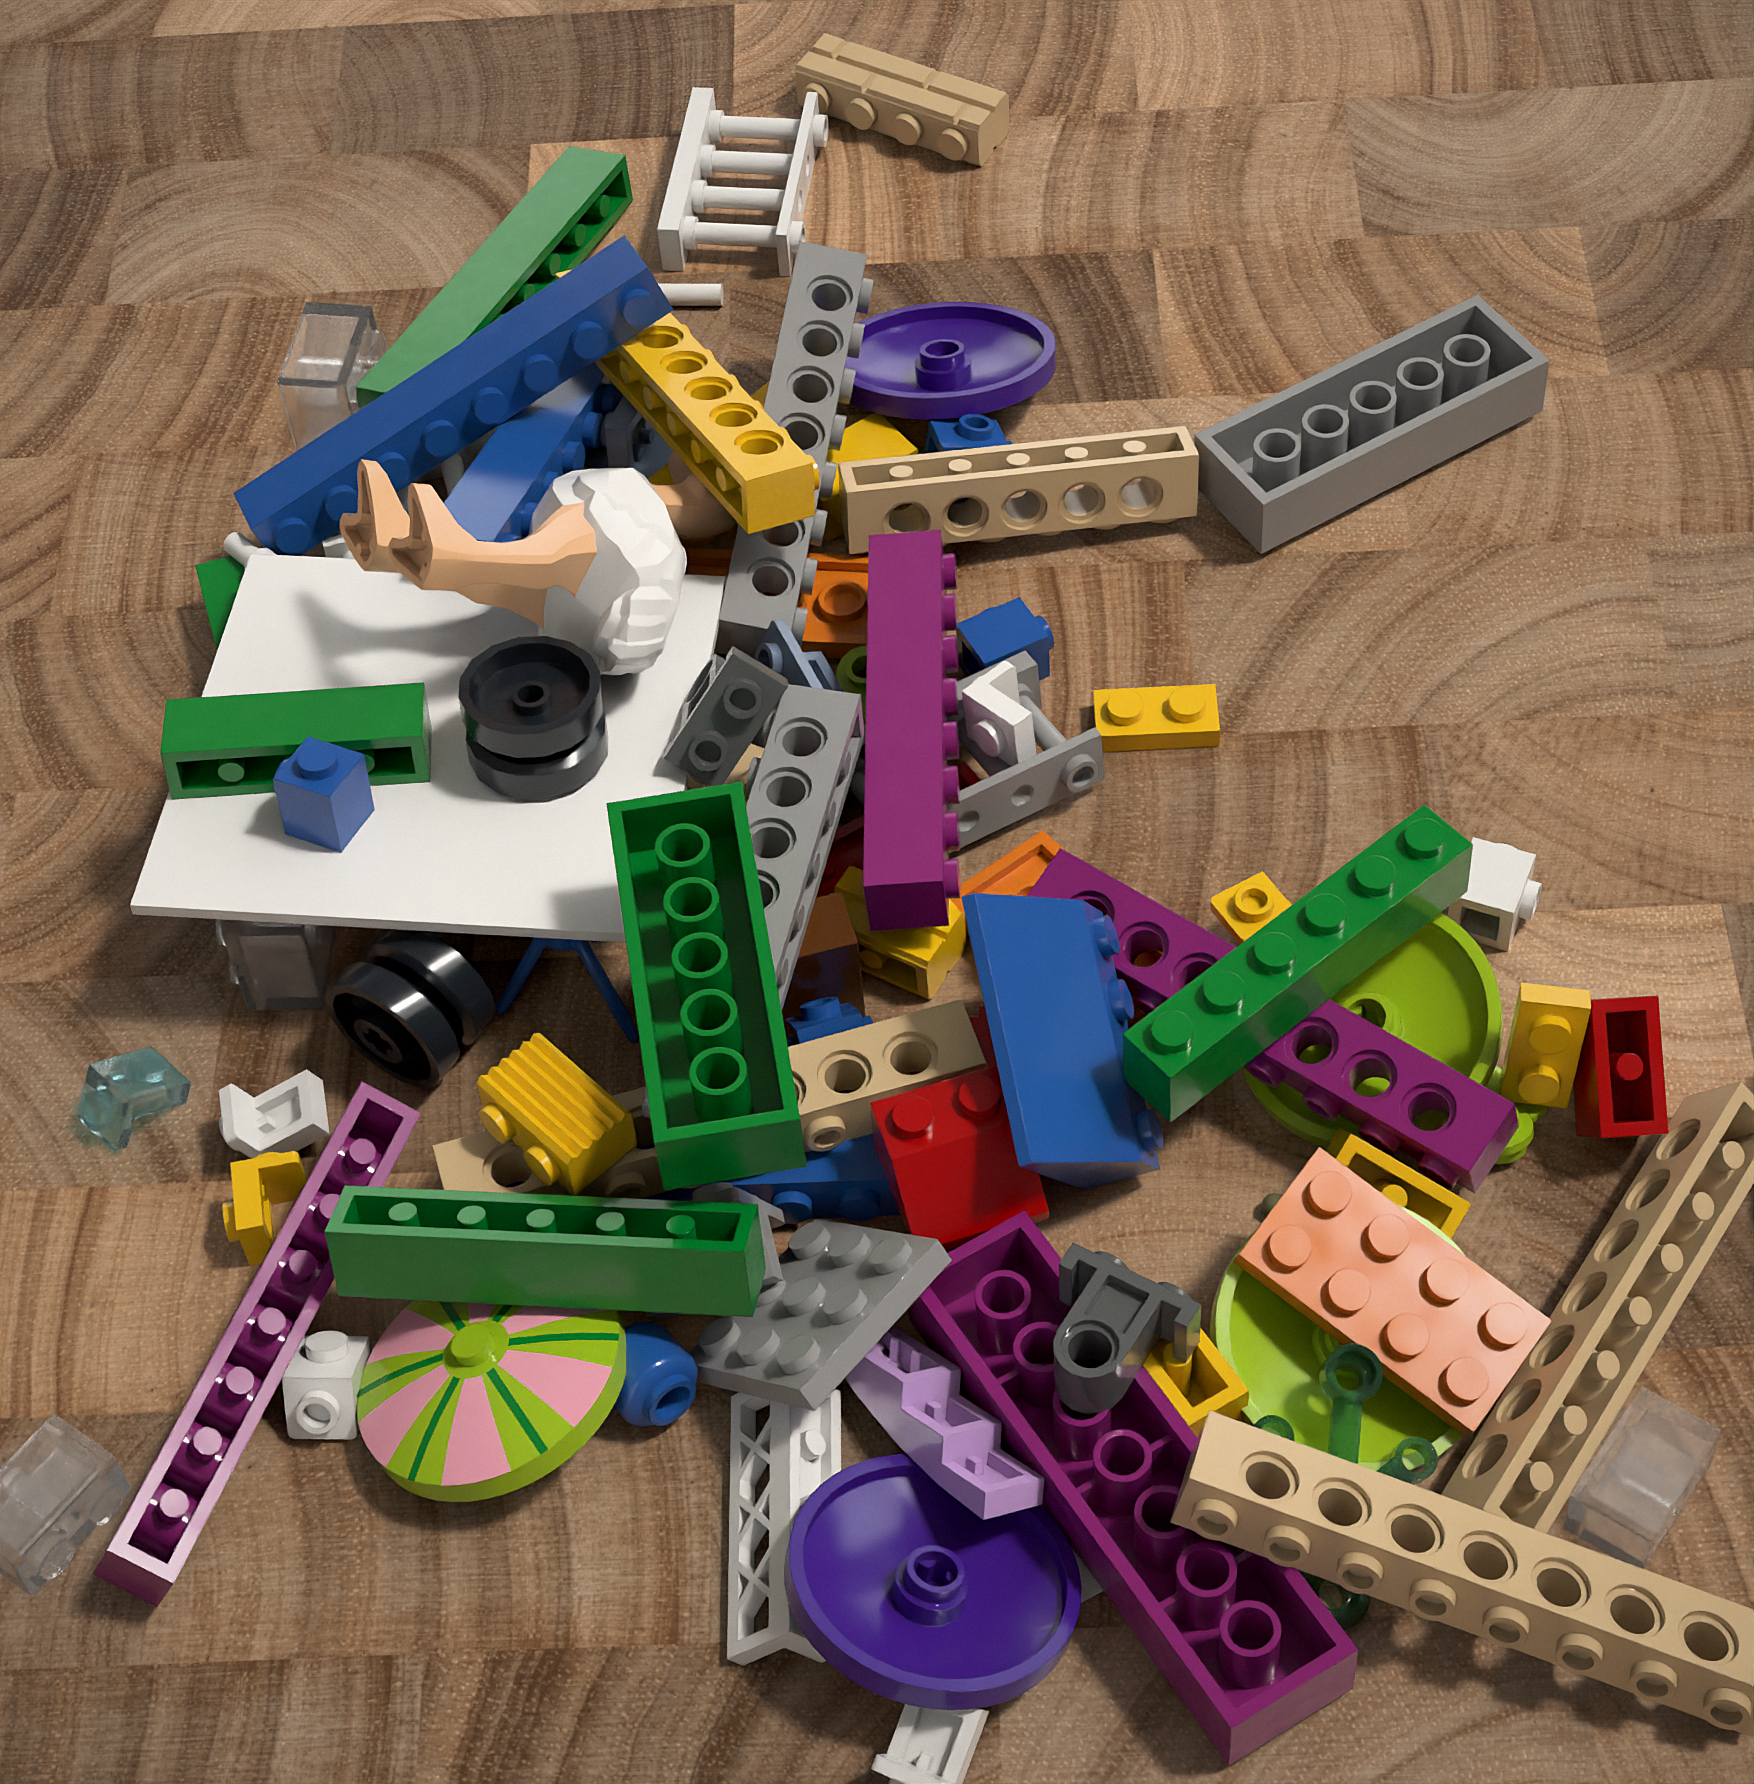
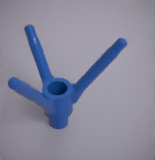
[495,937,640,1043]

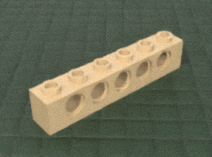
[838,426,1199,555]

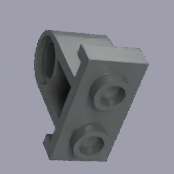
[664,646,788,786]
[1053,1243,1201,1414]

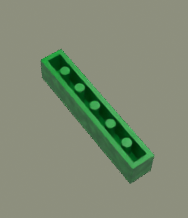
[1122,804,1473,1123]
[324,1186,766,1317]

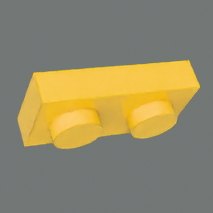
[1093,684,1220,752]
[1499,982,1591,1108]

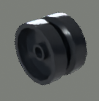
[458,636,608,799]
[324,929,496,1088]

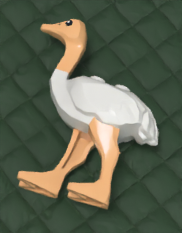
[340,452,737,676]

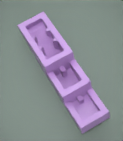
[845,1326,1044,1520]

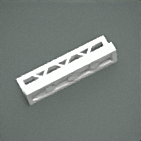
[727,1389,841,1666]

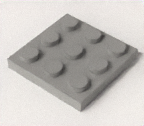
[689,1219,952,1411]

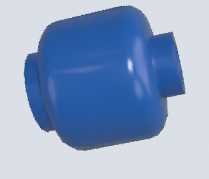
[613,1321,698,1427]

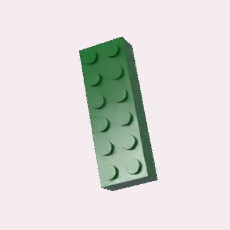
[606,781,807,1190]

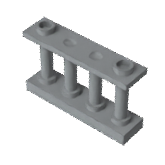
[845,651,1105,853]

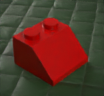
[870,1064,1049,1250]

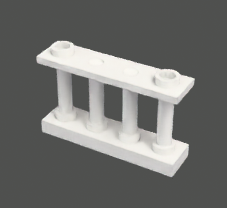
[657,87,828,276]

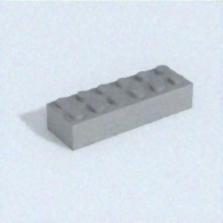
[1194,295,1550,554]

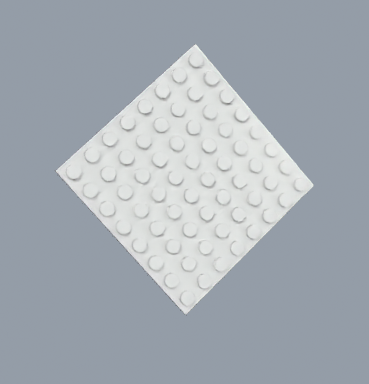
[130,554,727,943]

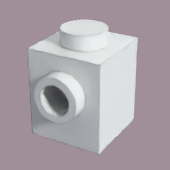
[1448,837,1542,952]

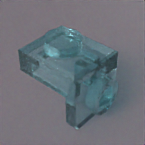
[77,1046,192,1151]

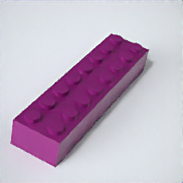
[908,1210,1358,1765]

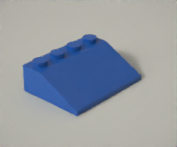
[962,893,1163,1190]

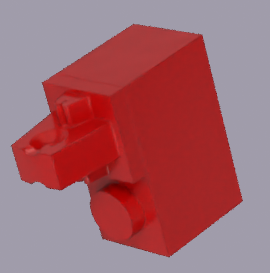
[1573,995,1669,1138]

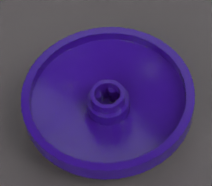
[845,302,1056,419]
[784,1454,1082,1710]

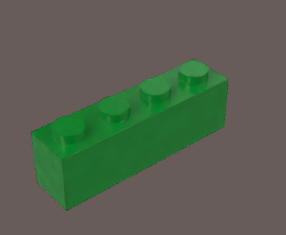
[160,682,432,800]

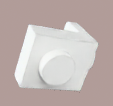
[962,661,1036,766]
[219,1069,330,1159]
[282,1330,371,1440]
[871,1704,989,1784]

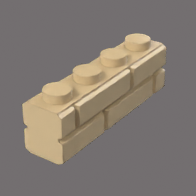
[795,33,1010,167]

